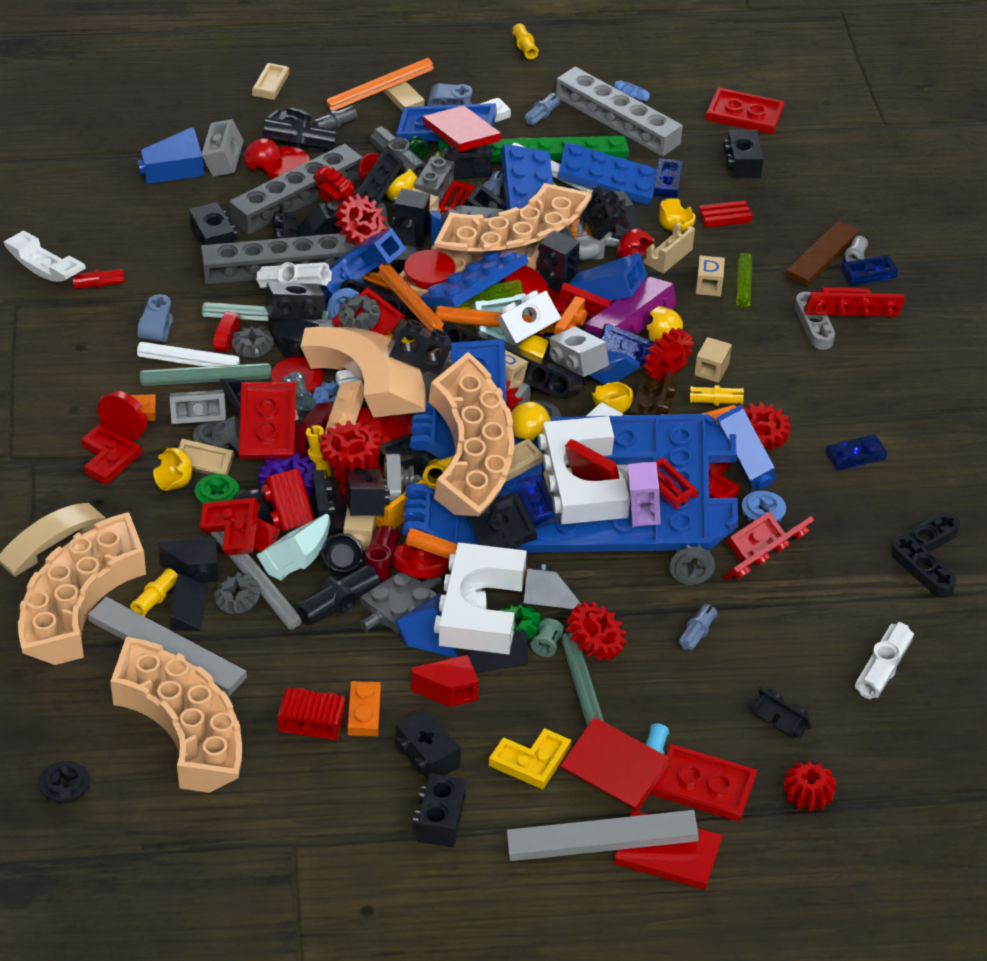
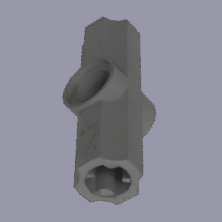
[370,126,426,178]

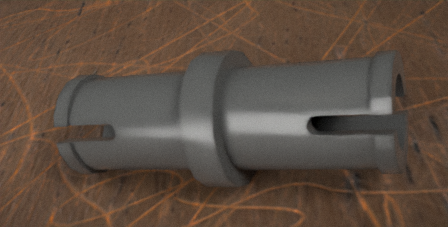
[311,106,357,129]

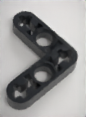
[891,513,960,598]

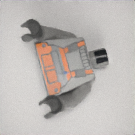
[559,188,622,261]

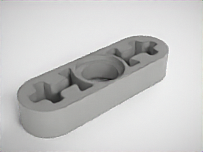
[795,292,835,350]

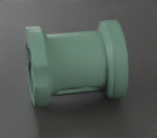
[531,618,564,657]

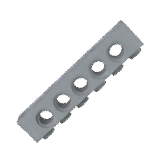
[556,67,683,156]

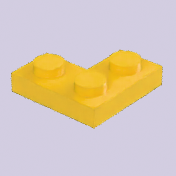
[489,728,571,790]

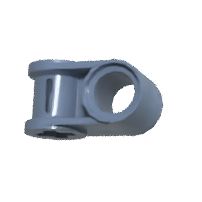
[428,83,473,106]
[138,294,173,343]

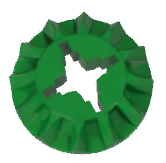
[195,474,239,506]
[499,603,541,641]

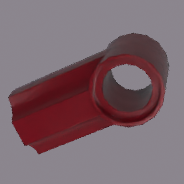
[365,525,399,582]

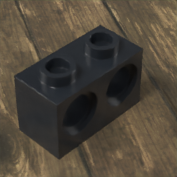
[537,230,580,292]
[388,318,452,375]
[412,774,466,848]

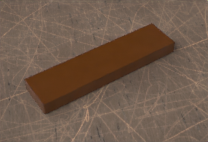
[786,221,859,287]

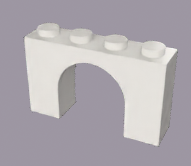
[538,416,630,524]
[434,543,527,655]

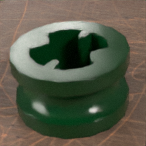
[408,136,429,159]

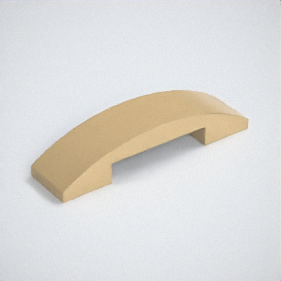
[0,503,106,577]

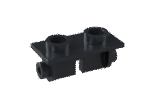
[271,204,298,239]
[749,686,812,739]

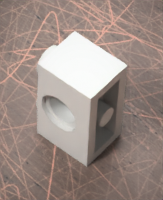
[495,290,561,345]

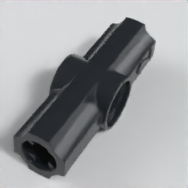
[262,117,337,151]
[296,564,380,626]

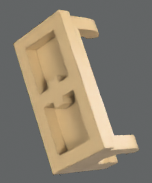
[643,223,695,274]

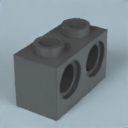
[414,156,454,203]

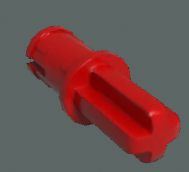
[73,269,125,290]

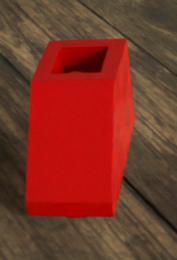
[411,655,479,707]

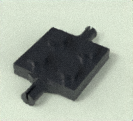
[465,492,537,550]

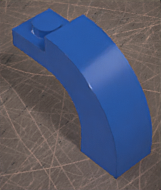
[322,228,406,298]

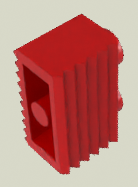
[261,468,314,534]
[277,687,345,741]

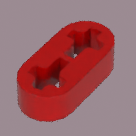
[213,311,240,353]

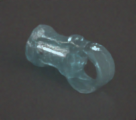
[282,372,316,426]

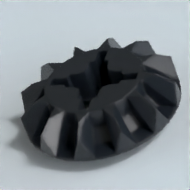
[39,761,90,805]

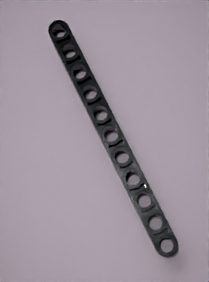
[340,279,583,398]

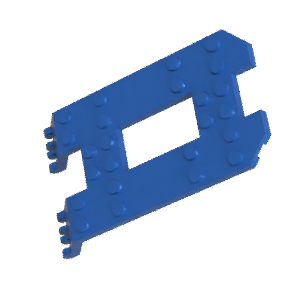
[402,400,738,553]

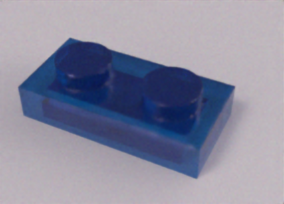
[653,158,683,198]
[841,254,898,286]
[599,323,654,367]
[826,434,887,471]
[514,474,559,528]

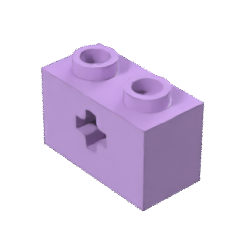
[628,462,661,527]

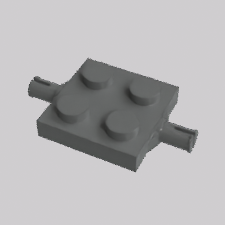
[360,572,442,634]

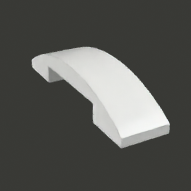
[4,231,86,282]

